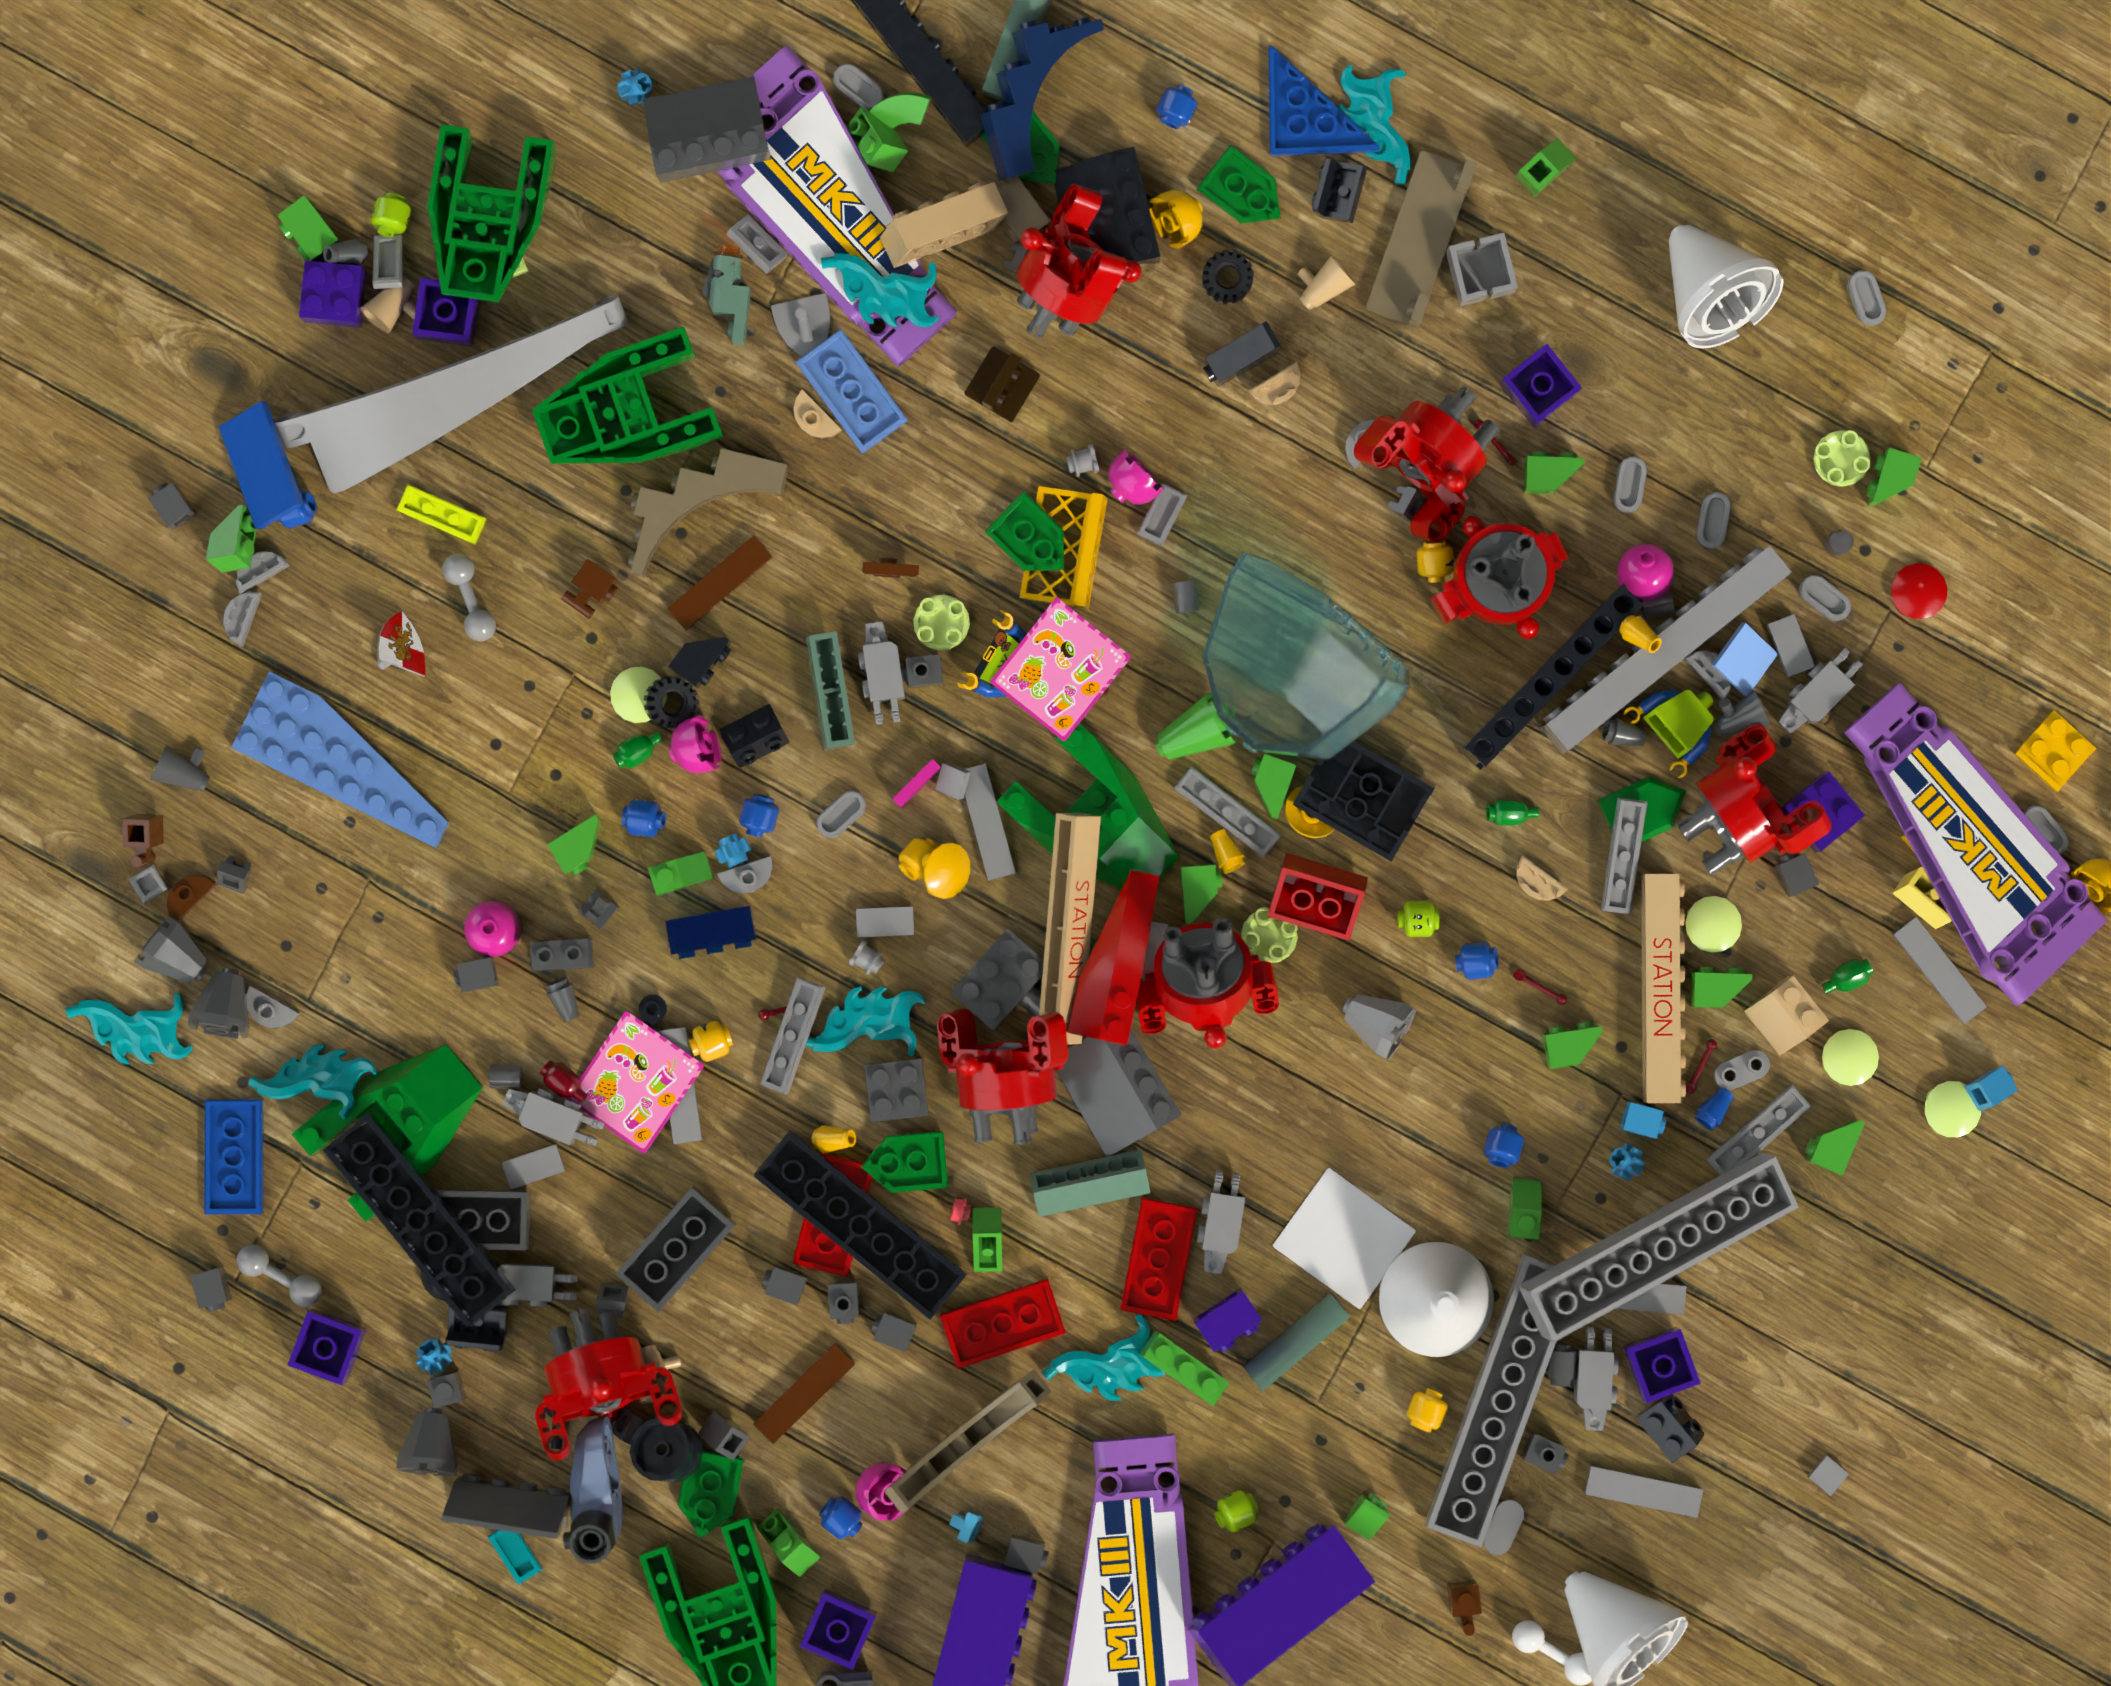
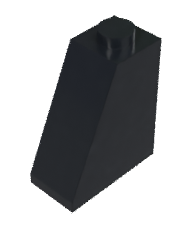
[1203,321,1280,387]

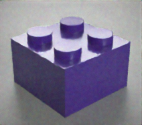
[299,261,367,328]
[412,278,480,347]
[1499,344,1582,427]
[1780,771,1865,853]
[1193,1288,1262,1353]
[287,1309,367,1385]
[1622,1327,1701,1403]
[800,1589,877,1670]

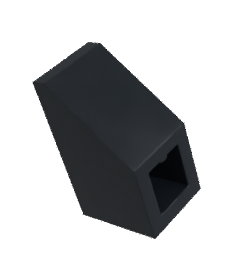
[668,637,732,688]

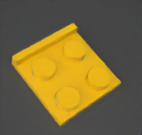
[2013,710,2096,793]

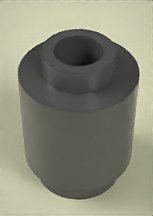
[1548,1344,1578,1387]

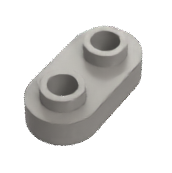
[1713,1050,1770,1090]

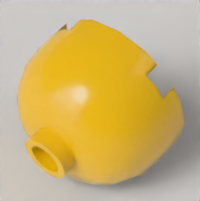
[1149,190,1203,249]
[2071,858,2111,915]

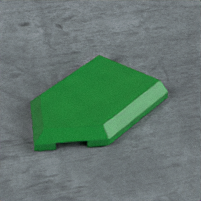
[980,111,1060,184]
[1196,144,1281,224]
[985,491,1064,571]
[1597,777,1687,842]
[861,1131,948,1193]
[677,1450,744,1538]

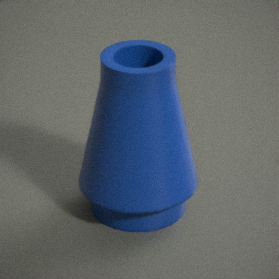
[1695,1087,1734,1131]

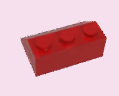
[1267,853,1368,941]

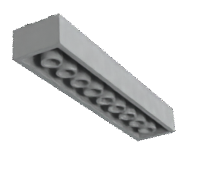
[1540,546,1791,755]
[1518,1153,1799,1342]
[1424,1254,1556,1547]

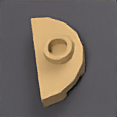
[1248,362,1301,405]
[794,390,842,438]
[1516,855,1568,901]

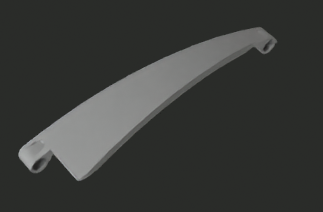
[274,295,628,493]

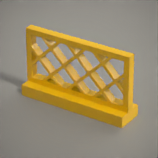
[1019,486,1108,610]

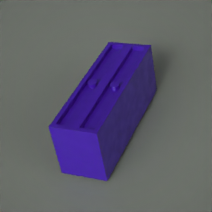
[1188,1524,1375,1686]
[932,1554,1037,1686]

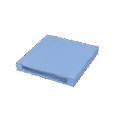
[1712,622,1778,696]

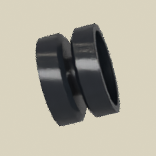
[630,1418,703,1483]

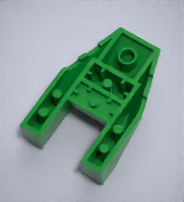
[427,124,557,302]
[532,327,724,464]
[997,723,1180,889]
[292,1044,483,1222]
[639,1514,777,1686]

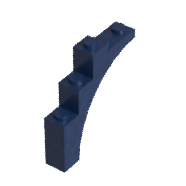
[980,16,1104,181]

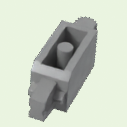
[858,622,905,725]
[1777,647,1863,734]
[503,1088,605,1146]
[1197,1170,1245,1274]
[499,1263,578,1306]
[1573,1327,1618,1431]

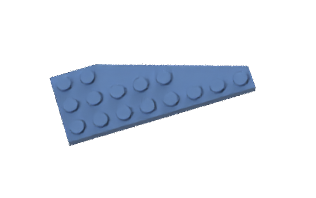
[231,671,449,848]

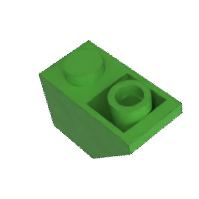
[846,107,908,172]
[1516,138,1577,197]
[1866,448,1922,507]
[1523,451,1584,494]
[206,505,257,572]
[1690,967,1752,1008]
[1542,1021,1603,1069]
[1343,1492,1390,1540]
[756,1508,821,1577]

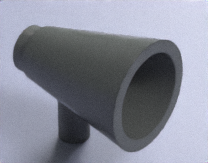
[1712,691,1771,737]
[150,745,210,792]

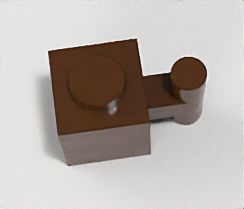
[561,559,618,619]
[122,814,164,868]
[1447,1581,1482,1636]

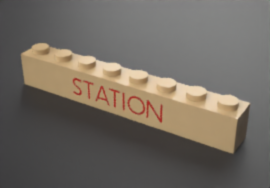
[1039,813,1101,1045]
[1641,874,1686,1103]

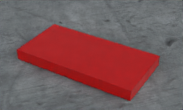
[792,1152,873,1277]
[1120,1197,1198,1321]
[940,1278,1066,1369]

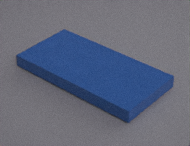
[219,401,304,529]
[204,1099,264,1214]

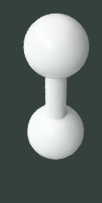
[1512,1620,1592,1685]

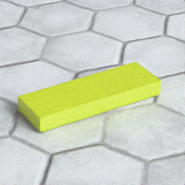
[396,484,487,545]

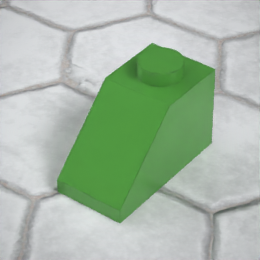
[1251,754,1296,820]
[547,814,601,876]
[648,851,714,896]
[1180,865,1222,925]
[1805,1120,1865,1175]
[1506,1178,1542,1240]
[973,1207,1002,1272]

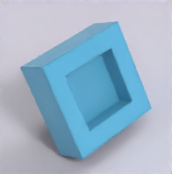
[949,1511,985,1543]

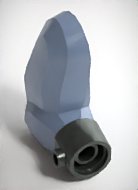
[563,1416,624,1564]

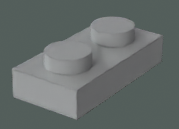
[726,215,788,274]

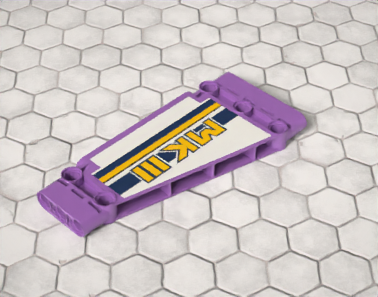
[715,45,958,367]
[1844,682,2108,1006]
[1063,1434,1198,1686]

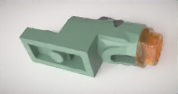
[702,245,751,347]

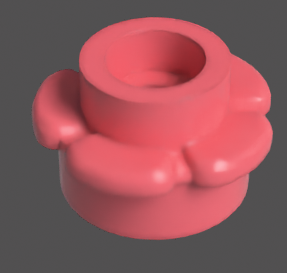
[950,1198,971,1226]

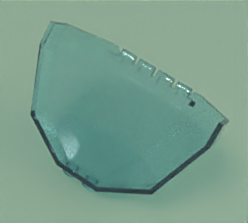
[1202,552,1410,760]

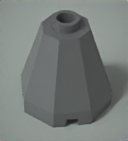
[134,913,208,983]
[187,968,250,1039]
[396,1408,458,1476]

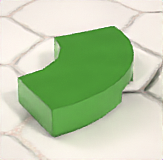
[869,92,931,129]

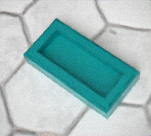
[487,1530,543,1585]

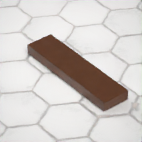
[667,536,773,631]
[753,1343,856,1444]

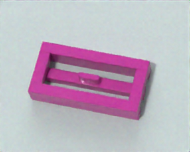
[892,759,941,808]

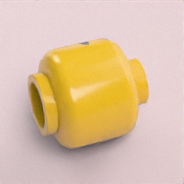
[1416,540,1454,583]
[899,838,938,881]
[688,1021,733,1062]
[1406,1388,1448,1433]

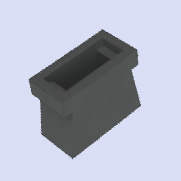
[530,939,594,971]

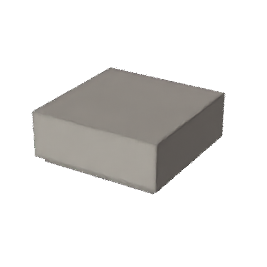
[935,762,971,800]
[129,864,169,904]
[1807,1455,1849,1496]

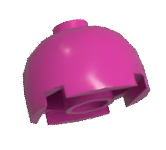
[1109,449,1164,505]
[1617,543,1674,602]
[669,715,722,774]
[464,900,522,957]
[855,1462,906,1521]

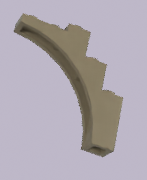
[628,448,789,578]
[884,1369,1052,1514]

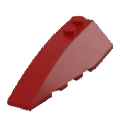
[1067,870,1159,1045]

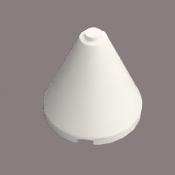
[1668,225,1783,348]
[1379,1242,1494,1357]
[1564,1571,1688,1686]

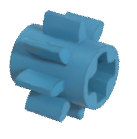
[617,69,653,106]
[714,833,751,868]
[1609,1143,1645,1181]
[416,1338,453,1375]

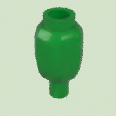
[612,731,663,769]
[1486,799,1539,826]
[1821,958,1874,994]

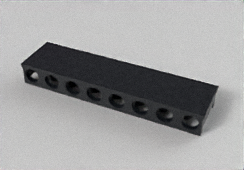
[1459,584,1643,770]
[323,1111,516,1327]
[754,1130,967,1319]

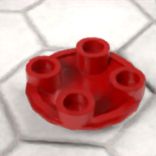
[1891,563,1948,619]

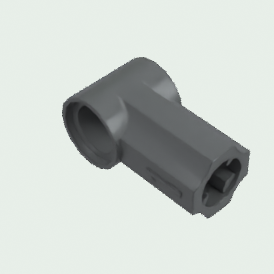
[816,1670,873,1686]

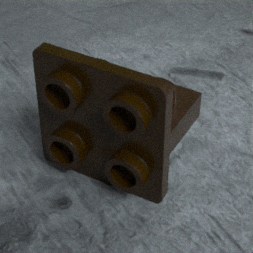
[964,346,1040,423]

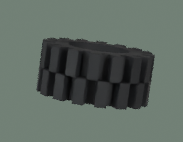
[1202,250,1254,304]
[644,677,699,728]

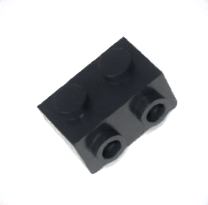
[1312,157,1367,223]
[719,704,789,768]
[445,1306,508,1352]
[1636,1394,1704,1463]

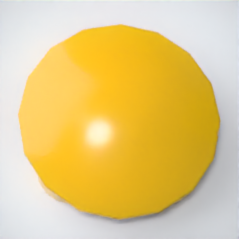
[922,842,971,899]

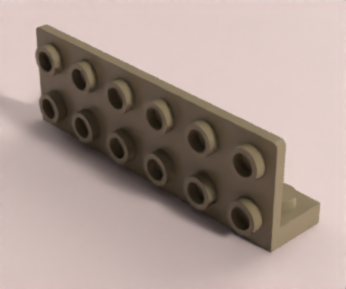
[1365,151,1477,329]

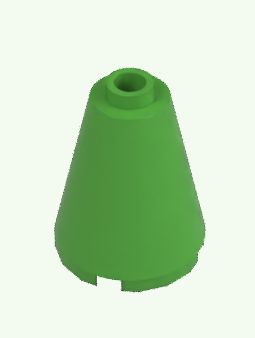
[1154,692,1237,760]

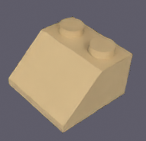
[1743,976,1829,1056]

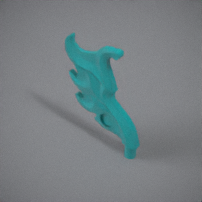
[1339,64,1410,185]
[821,253,939,328]
[805,987,926,1056]
[65,993,194,1065]
[249,1045,376,1119]
[1041,1314,1166,1401]

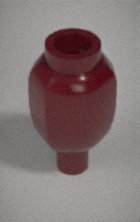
[540,1060,588,1103]

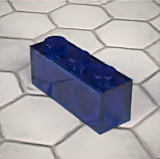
[665,906,758,960]

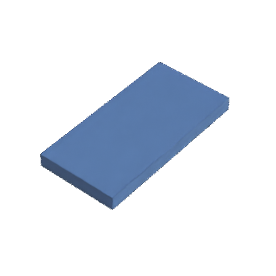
[795,329,908,454]

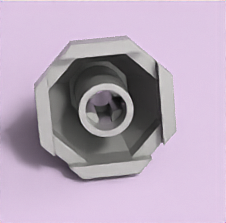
[1342,994,1416,1060]

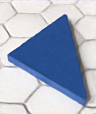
[1268,46,1380,156]

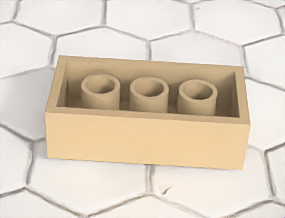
[880,182,1008,268]

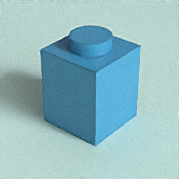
[1965,1065,2018,1111]
[1620,1102,1666,1139]

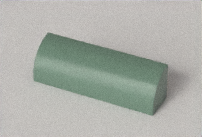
[982,0,1052,102]
[805,631,855,751]
[1030,1149,1151,1217]
[1243,1293,1350,1391]

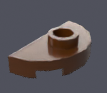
[862,558,919,578]
[167,875,217,921]

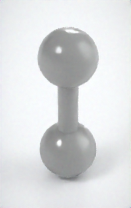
[442,553,496,642]
[236,1244,322,1307]

